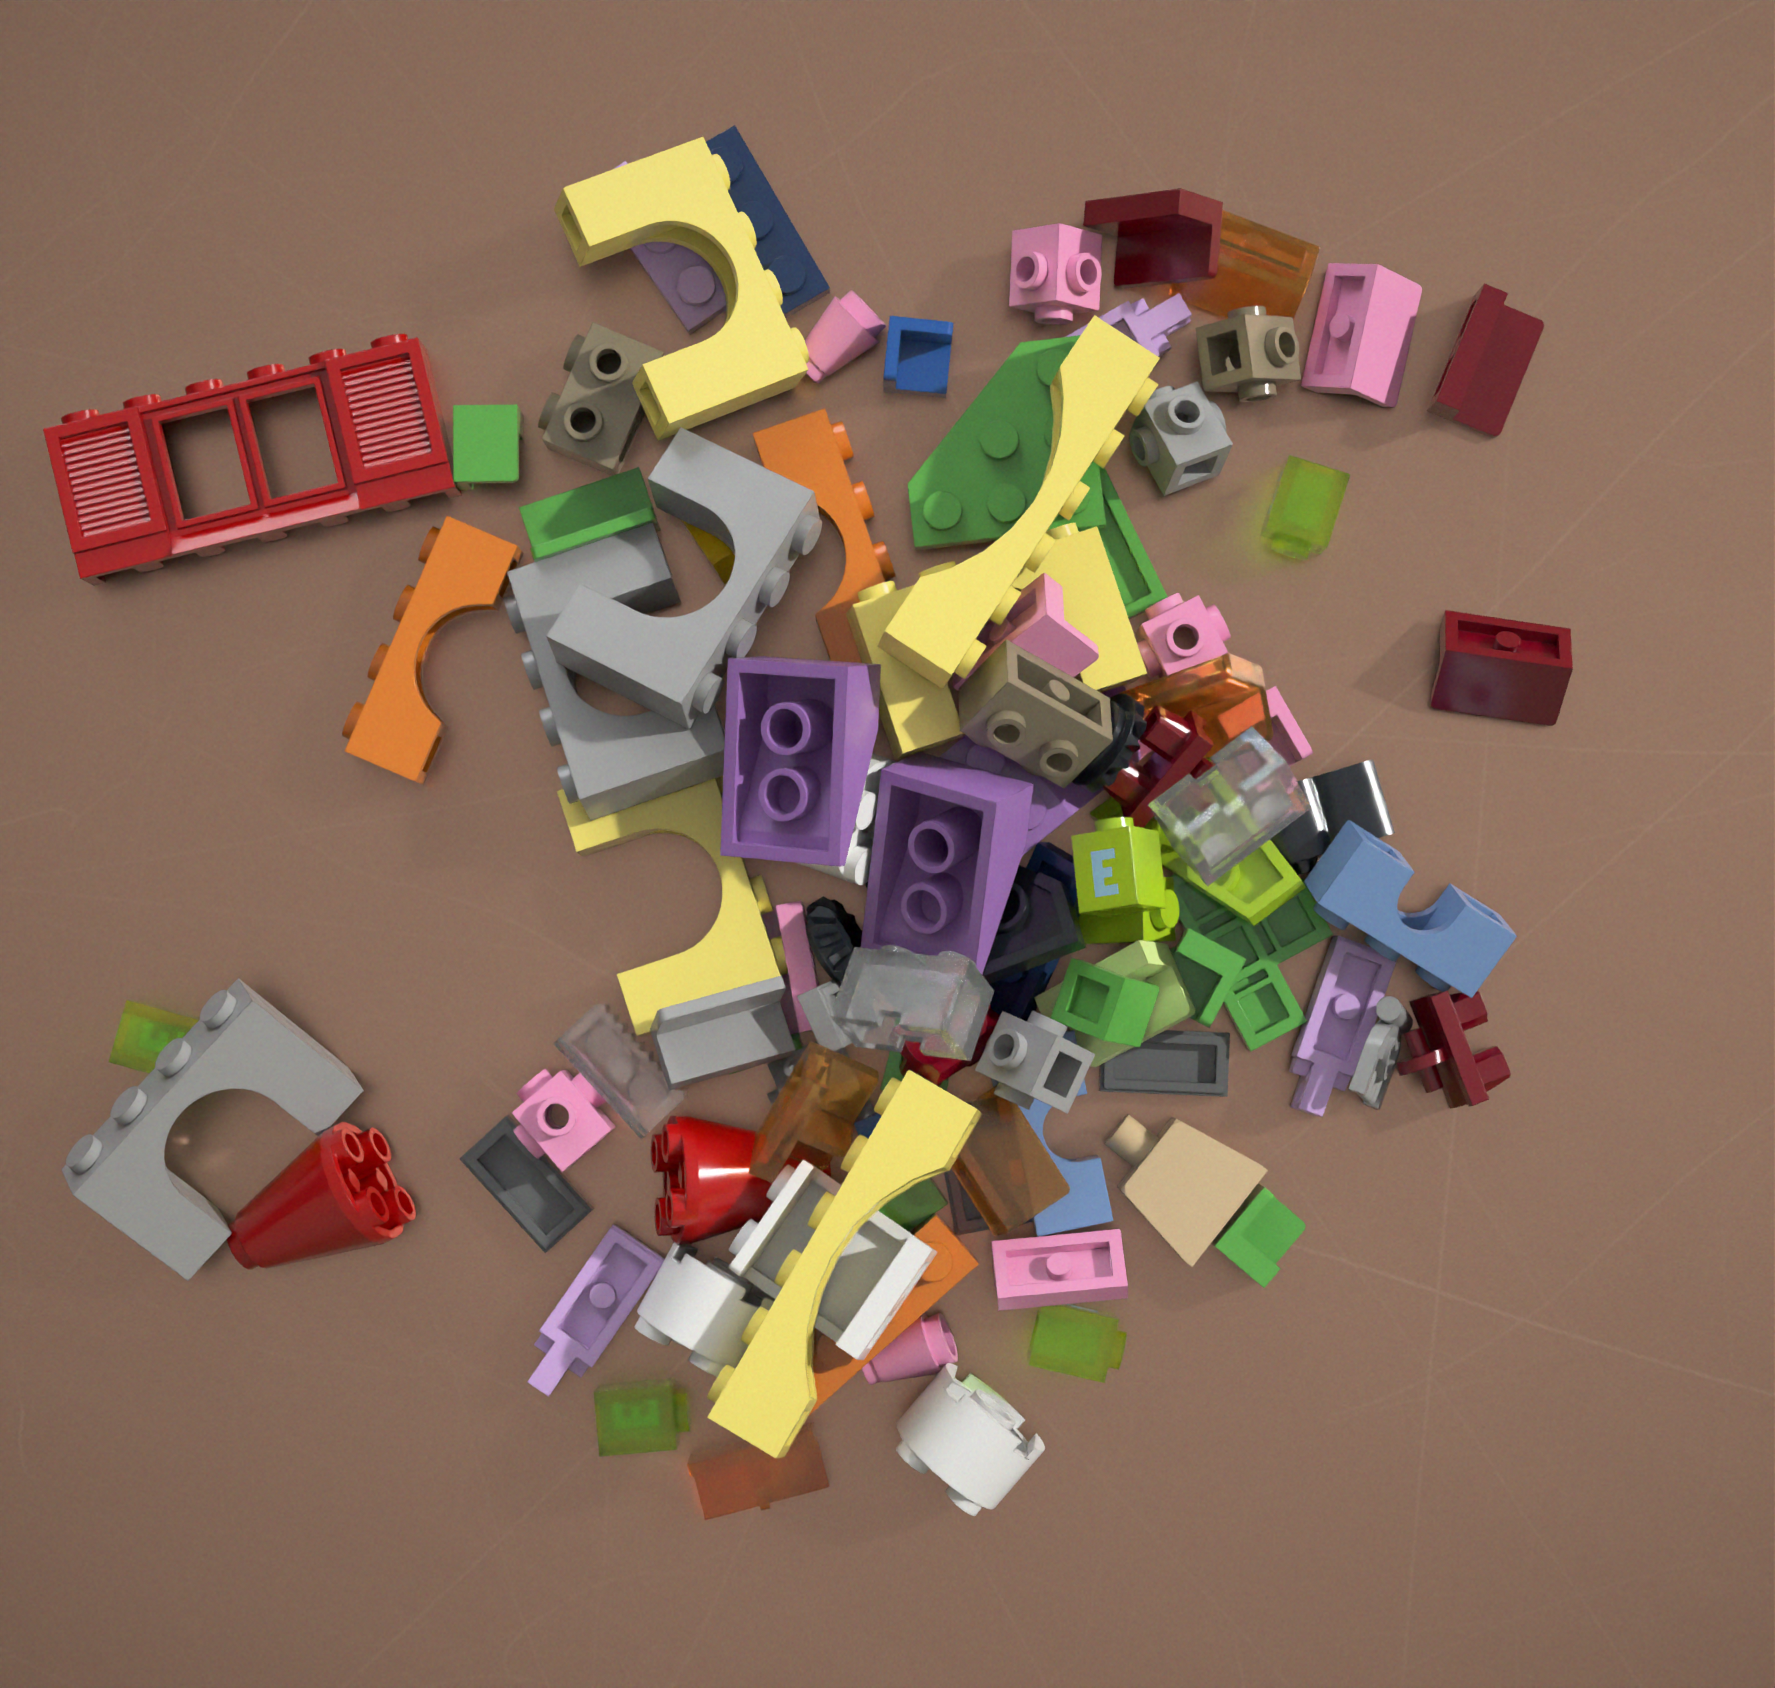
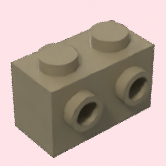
[538,322,664,476]
[959,639,1113,788]

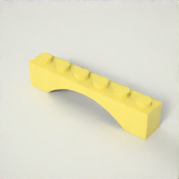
[877,315,1160,689]
[707,1070,982,1459]

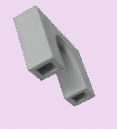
[546,427,822,730]
[503,523,725,821]
[61,978,364,1281]

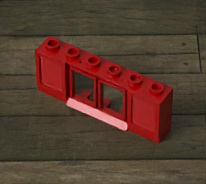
[43,334,462,586]

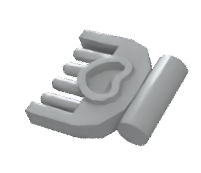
[1349,996,1413,1110]

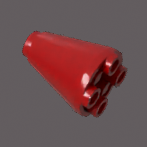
[650,1115,831,1244]
[227,1121,416,1270]

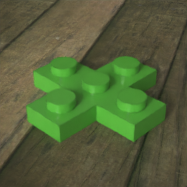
[1170,874,1333,1052]

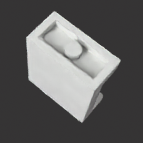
[728,1160,938,1360]

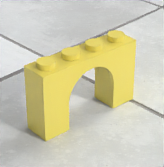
[554,137,809,441]
[846,523,1147,760]
[557,776,788,1037]

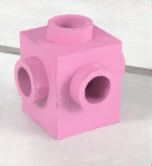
[1009,223,1102,325]
[1136,593,1231,690]
[512,1068,616,1172]

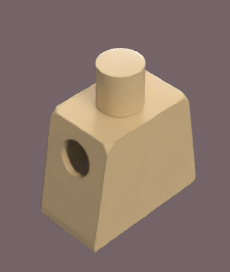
[1104,1114,1268,1267]

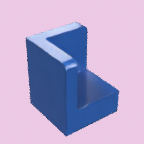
[883,316,954,398]

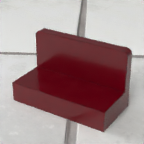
[1083,188,1223,288]
[1427,283,1544,438]
[1431,610,1573,726]

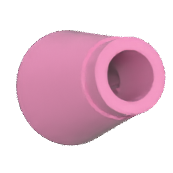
[805,290,886,384]
[862,1313,958,1385]

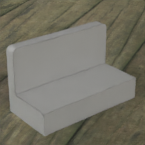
[650,976,795,1090]

